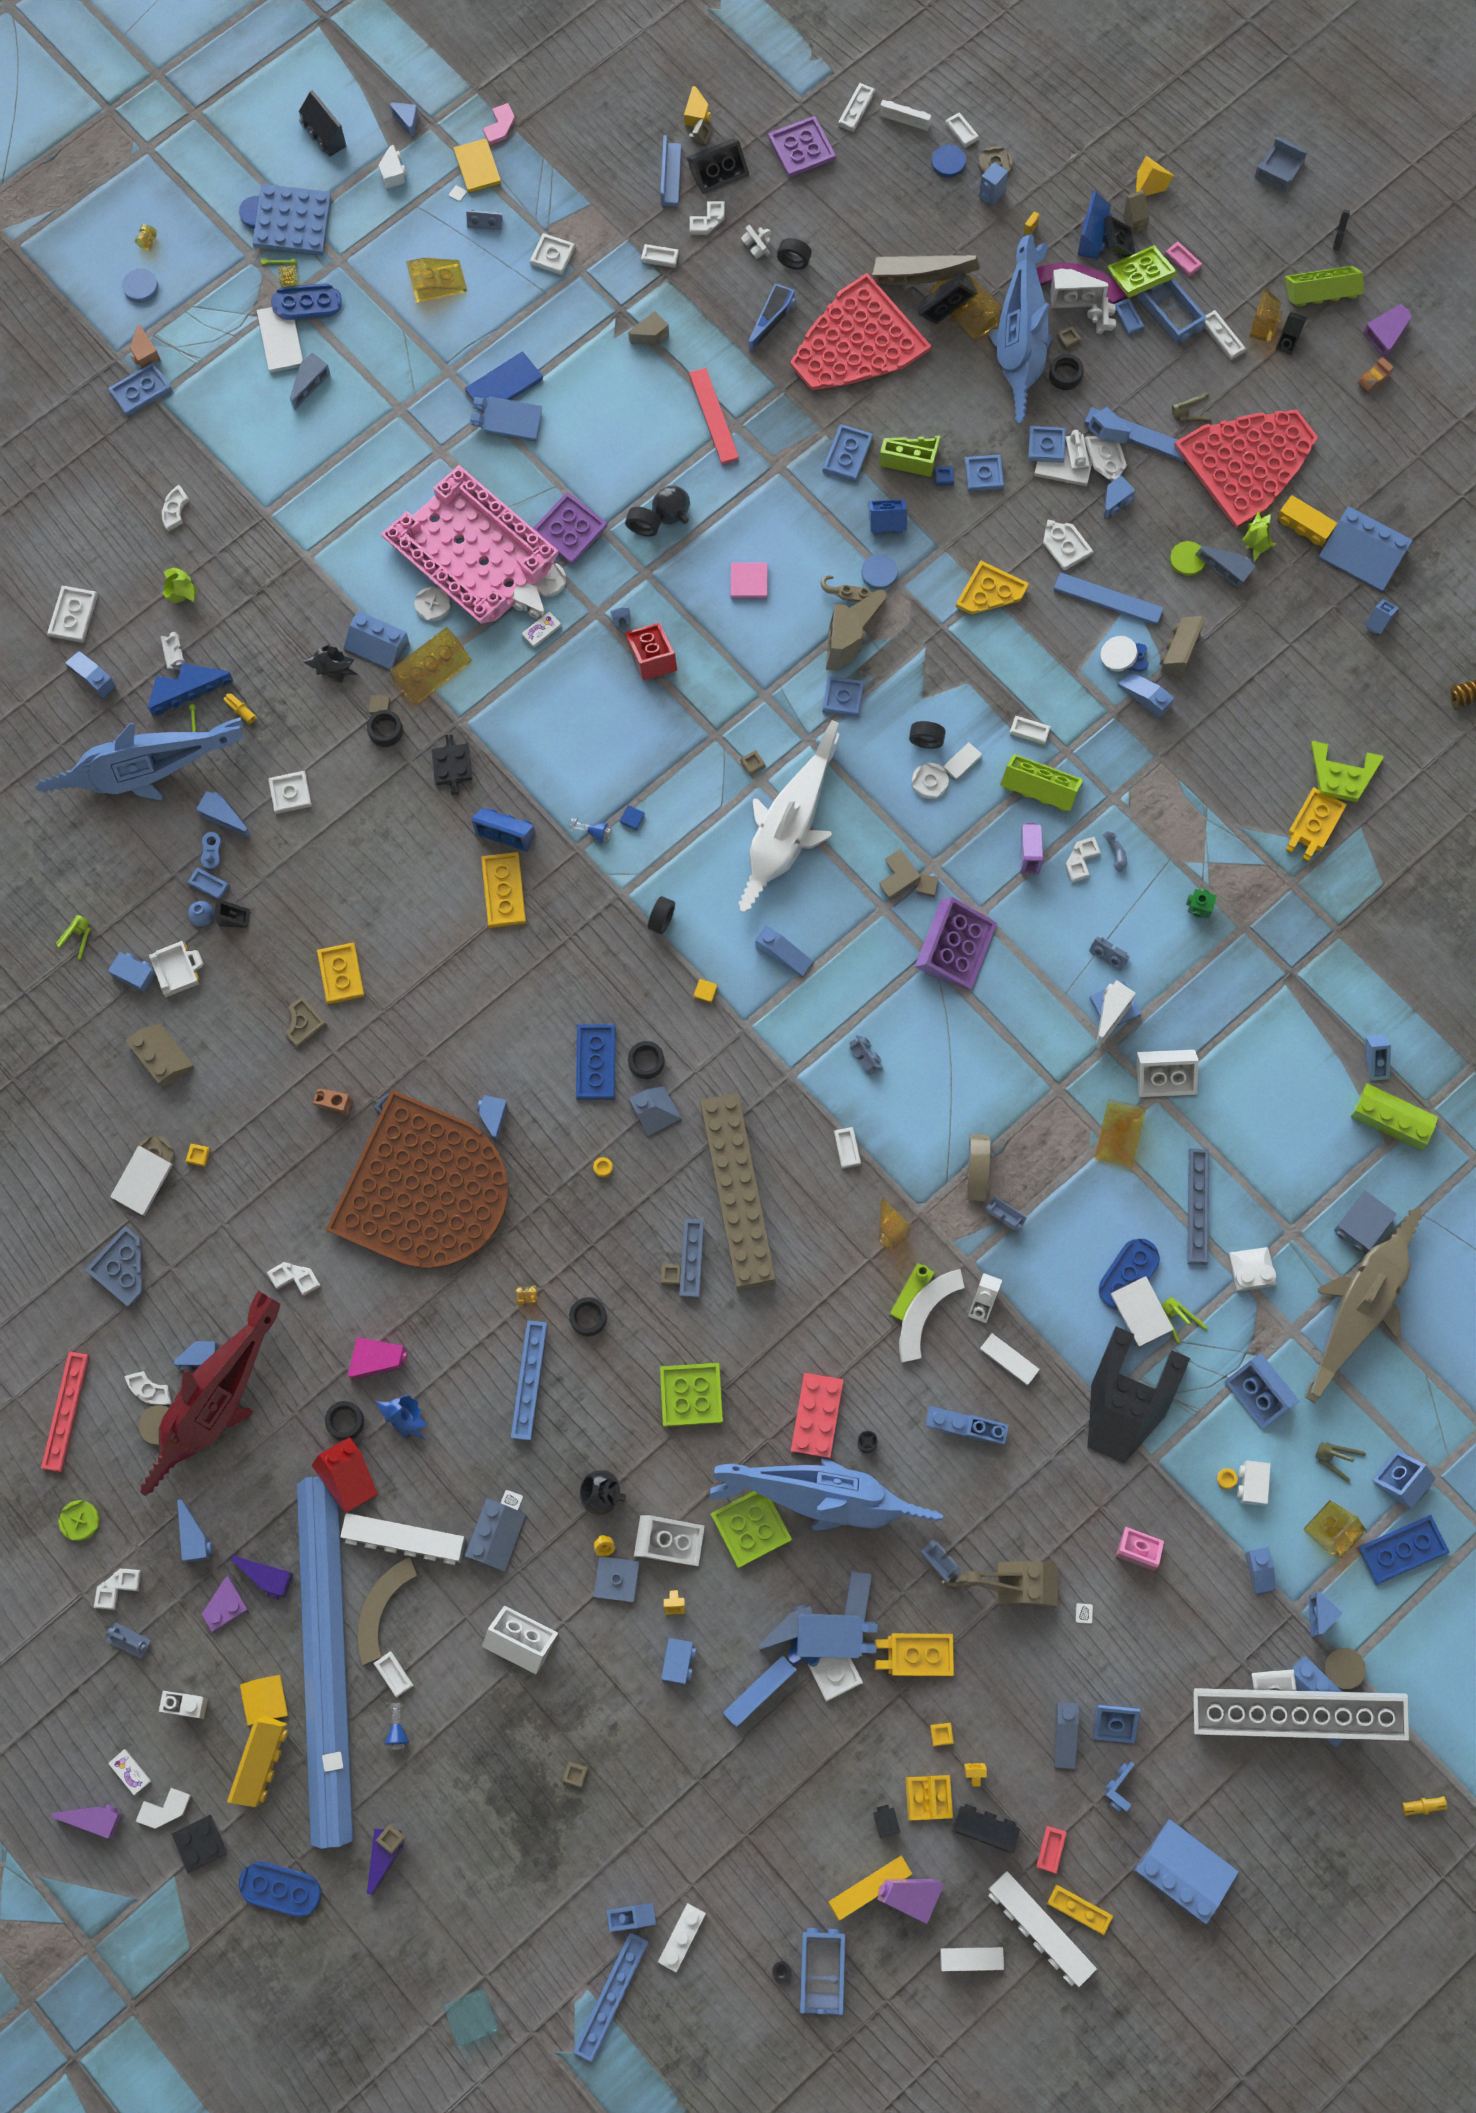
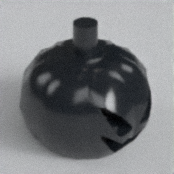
[652,485,690,525]
[580,1470,626,1515]

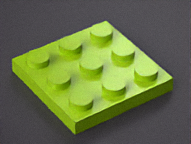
[1107,245,1177,298]
[660,1363,723,1427]
[710,1491,792,1569]

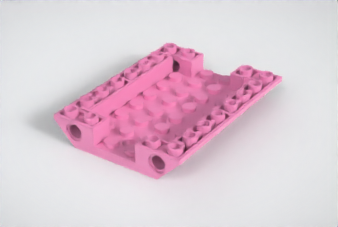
[381,465,559,624]

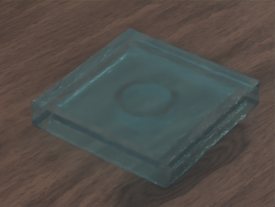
[443,1988,499,2047]

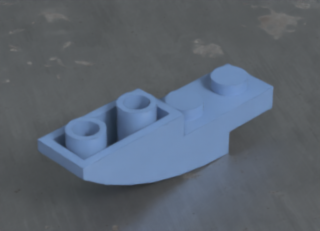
[925,1406,1009,1445]

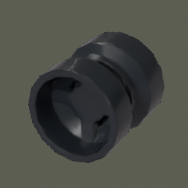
[857,1430,878,1454]

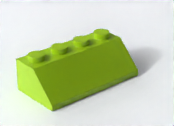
[1284,266,1364,306]
[1000,754,1083,811]
[1351,1083,1438,1151]

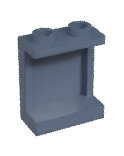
[1255,137,1307,192]
[1334,1190,1397,1254]

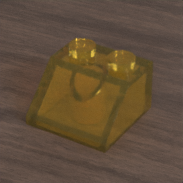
[1249,288,1283,342]
[879,1198,911,1251]
[1304,1500,1367,1560]

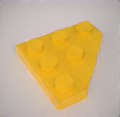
[955,561,1029,615]

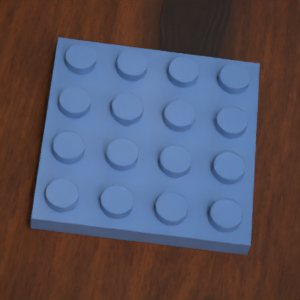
[253,184,331,255]

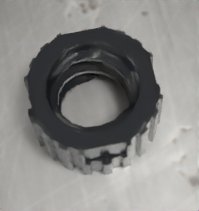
[772,1961,791,1981]

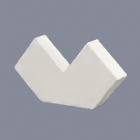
[690,201,725,235]
[1065,837,1101,883]
[267,1262,321,1296]
[94,1569,141,1610]
[136,1788,191,1829]

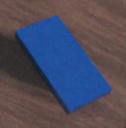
[465,351,543,414]
[576,1024,616,1100]
[1357,1515,1450,1585]

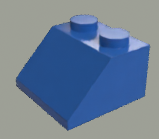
[868,499,907,534]

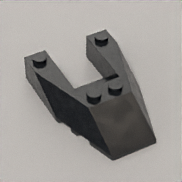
[1087,1326,1190,1463]

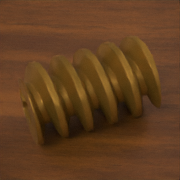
[1450,679,1476,709]

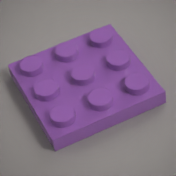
[768,116,836,178]
[533,492,608,564]

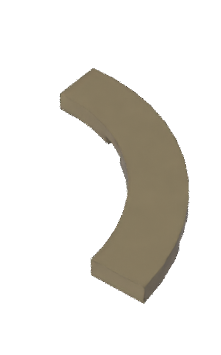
[357,1557,418,1666]

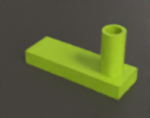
[889,1263,935,1322]

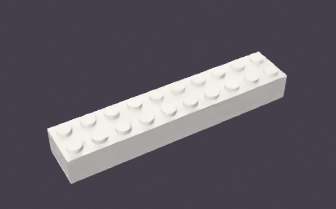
[1194,1688,1409,1740]

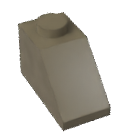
[1123,190,1149,233]
[628,311,669,345]

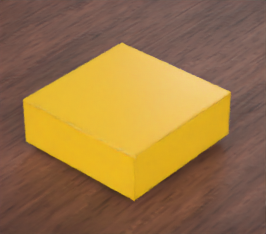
[1024,211,1039,236]
[693,979,718,1003]
[185,1144,211,1167]
[930,1723,954,1747]

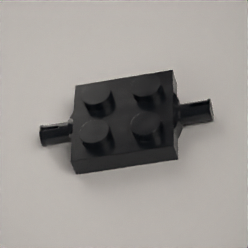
[431,734,473,795]

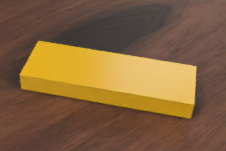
[1047,1885,1113,1935]

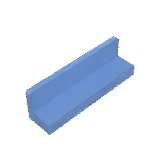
[660,135,681,207]
[723,1656,797,1728]

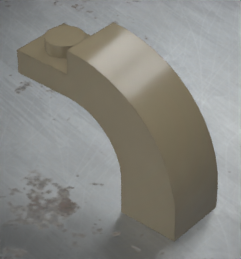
[967,1134,990,1201]

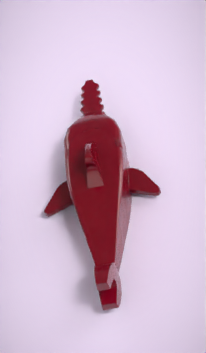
[140,1290,280,1496]

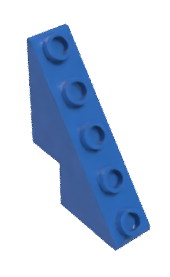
[148,663,233,715]

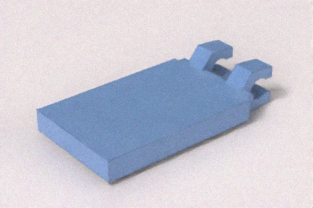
[470,396,542,442]
[797,1614,878,1658]

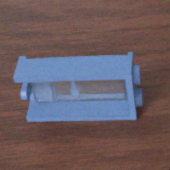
[1138,279,1207,345]
[800,1928,845,2015]

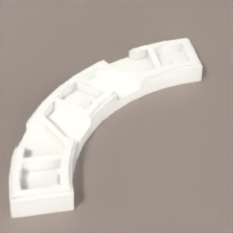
[899,1269,964,1362]

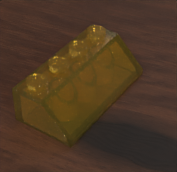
[929,273,1003,340]
[390,627,472,705]

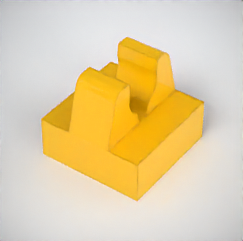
[664,1590,685,1615]
[964,1763,987,1787]

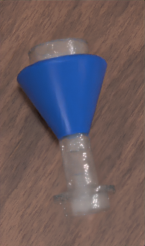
[569,817,612,844]
[384,1703,409,1751]

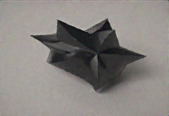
[302,645,358,683]

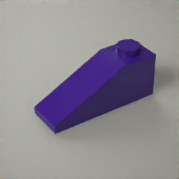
[231,1555,293,1600]
[367,1828,405,1894]

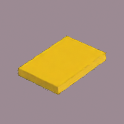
[453,139,501,193]
[317,942,365,1004]

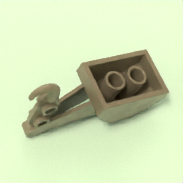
[820,575,887,671]
[941,1561,1058,1608]

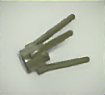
[1172,393,1212,421]
[1315,1442,1366,1482]

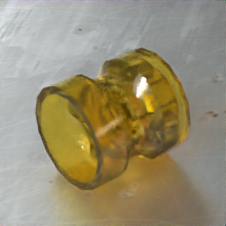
[135,224,157,250]
[516,1284,538,1306]

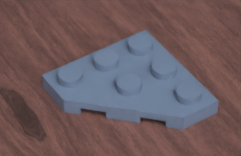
[85,1226,143,1308]

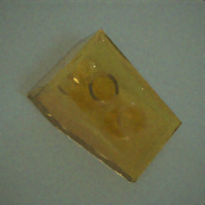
[406,258,467,303]
[1095,1099,1146,1167]

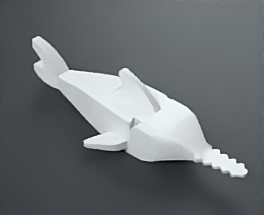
[738,720,840,912]

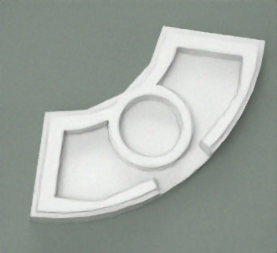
[162,485,189,532]
[125,1371,172,1406]

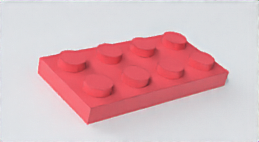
[791,1373,843,1459]

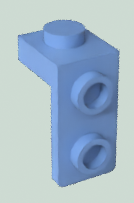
[1104,1762,1135,1812]

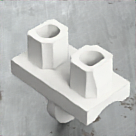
[741,225,772,259]
[1087,296,1116,334]

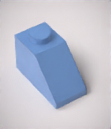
[1365,599,1399,635]
[1365,1035,1391,1081]
[477,1095,508,1142]
[1245,1547,1276,1594]
[607,1903,656,1932]

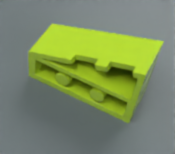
[879,436,940,477]

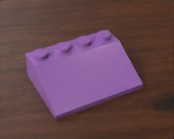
[915,897,997,990]

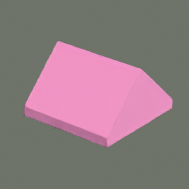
[1115,1527,1164,1571]

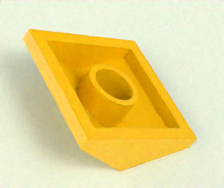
[240,1675,288,1726]

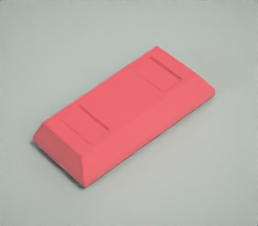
[1036,1826,1067,1874]

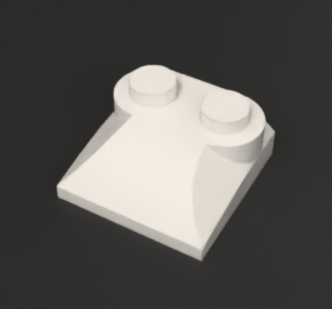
[1229,1247,1277,1292]

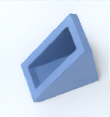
[390,102,418,138]

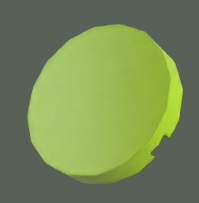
[1170,541,1206,576]
[58,1500,100,1541]

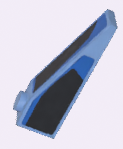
[749,284,796,351]

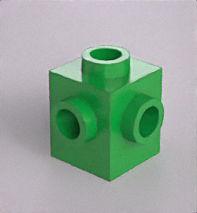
[1186,889,1217,919]

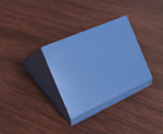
[1309,1592,1342,1638]
[1093,1705,1140,1743]

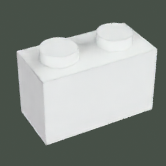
[1237,1460,1271,1506]

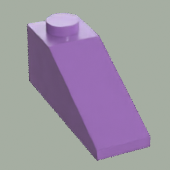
[51,1805,123,1839]

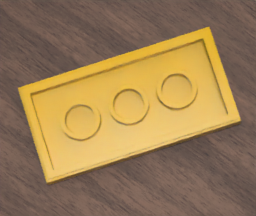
[481,852,526,928]

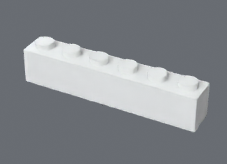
[340,1513,466,1565]
[988,1871,1097,1987]

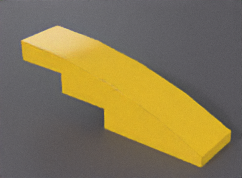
[827,1855,912,1921]

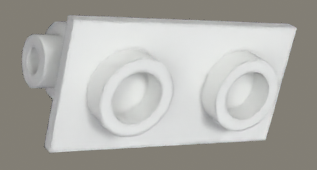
[1065,430,1089,469]
[161,632,185,671]

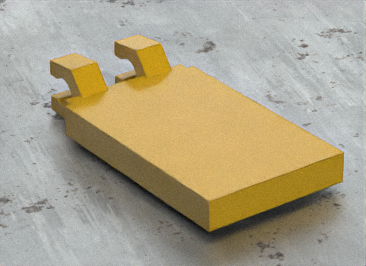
[1285,787,1347,862]
[874,1633,954,1676]

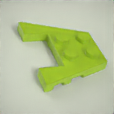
[1310,741,1384,802]

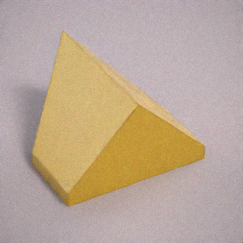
[1136,156,1174,196]

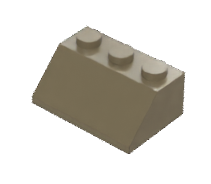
[1160,616,1206,679]
[125,1023,194,1090]

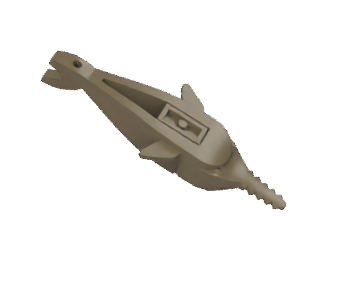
[1305,1207,1422,1403]

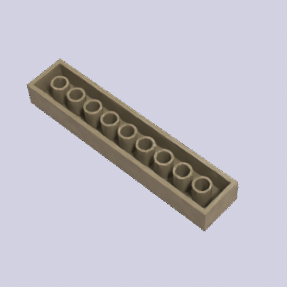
[700,1093,775,1292]

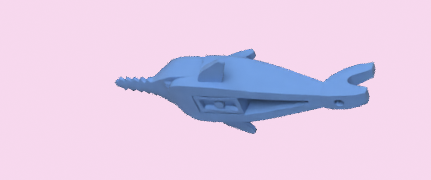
[988,234,1052,424]
[36,717,243,800]
[709,1458,943,1531]

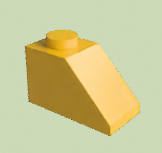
[684,86,711,127]

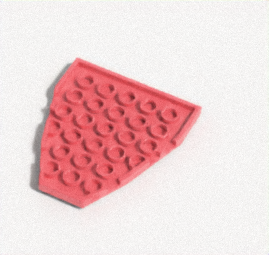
[790,273,932,391]
[1174,410,1318,528]

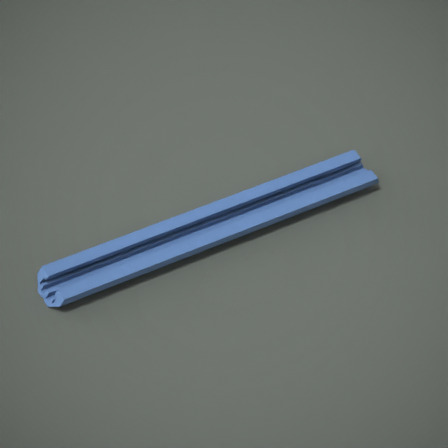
[297,1476,353,1849]

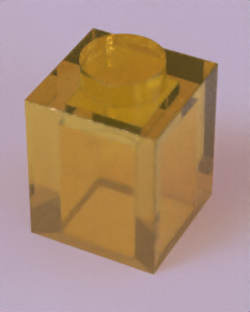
[278,265,300,287]

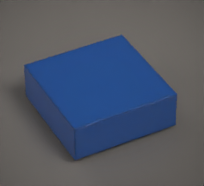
[935,466,954,486]
[620,805,645,830]

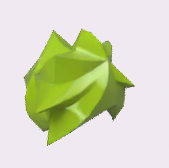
[1242,509,1277,562]
[162,567,197,604]

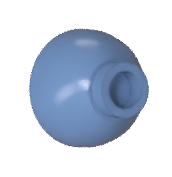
[188,901,214,927]

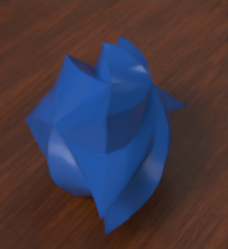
[376,1396,428,1440]

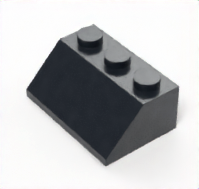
[298,90,347,157]
[686,138,749,193]
[918,272,978,324]
[951,1804,1020,1853]

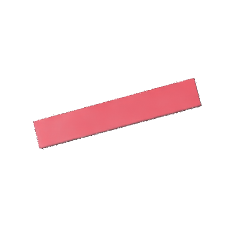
[689,368,739,465]
[41,1352,90,1473]

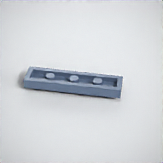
[679,1219,704,1298]

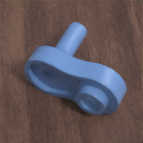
[201,832,222,870]

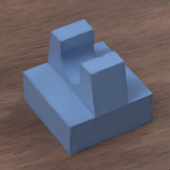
[610,606,630,627]

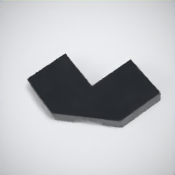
[1333,209,1350,251]

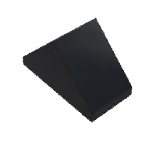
[214,899,250,928]

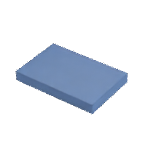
[108,362,172,417]
[823,424,874,482]

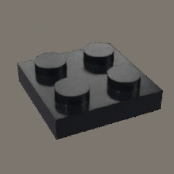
[1104,215,1135,257]
[172,1815,227,1873]

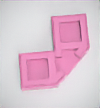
[483,103,515,145]

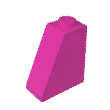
[348,1337,408,1380]

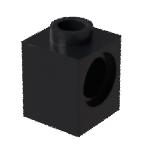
[873,1805,900,1838]

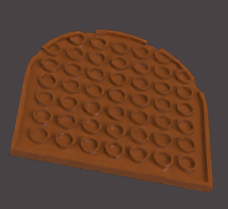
[326,1090,508,1268]

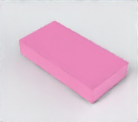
[1165,242,1202,277]

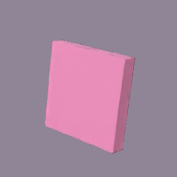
[731,563,767,598]

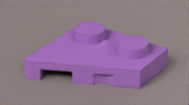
[202,1576,248,1632]

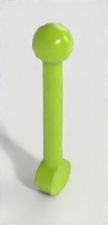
[261,258,297,266]
[189,704,196,732]

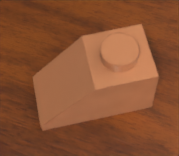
[130,325,160,369]

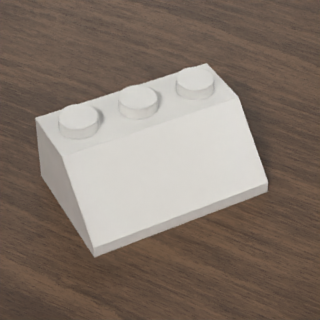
[1136,1050,1199,1097]
[482,1606,558,1674]

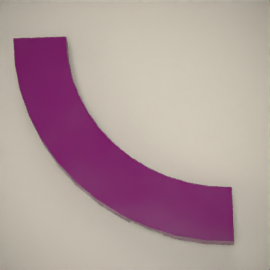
[1036,263,1127,304]

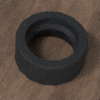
[777,238,812,270]
[1049,354,1084,390]
[625,507,661,537]
[367,710,403,747]
[909,721,946,749]
[648,896,675,935]
[628,1041,665,1079]
[569,1297,607,1336]
[325,1401,364,1441]

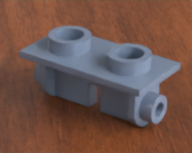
[466,209,503,230]
[1089,937,1130,971]
[849,1035,883,1075]
[985,1196,1027,1232]
[920,1540,961,1583]
[106,1623,151,1659]

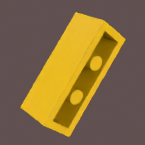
[1277,495,1338,547]

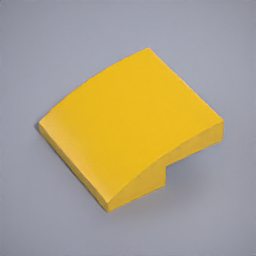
[905,1775,953,1821]

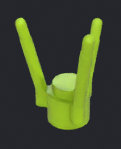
[56,915,91,960]
[1161,1297,1207,1344]

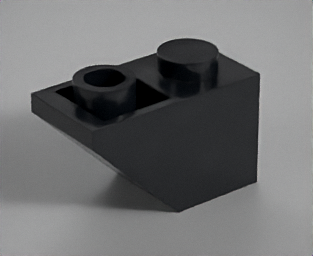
[1276,312,1307,355]

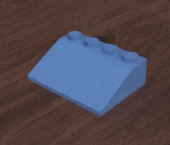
[1318,506,1413,592]
[1133,1819,1239,1924]

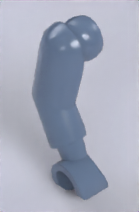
[1102,831,1127,871]

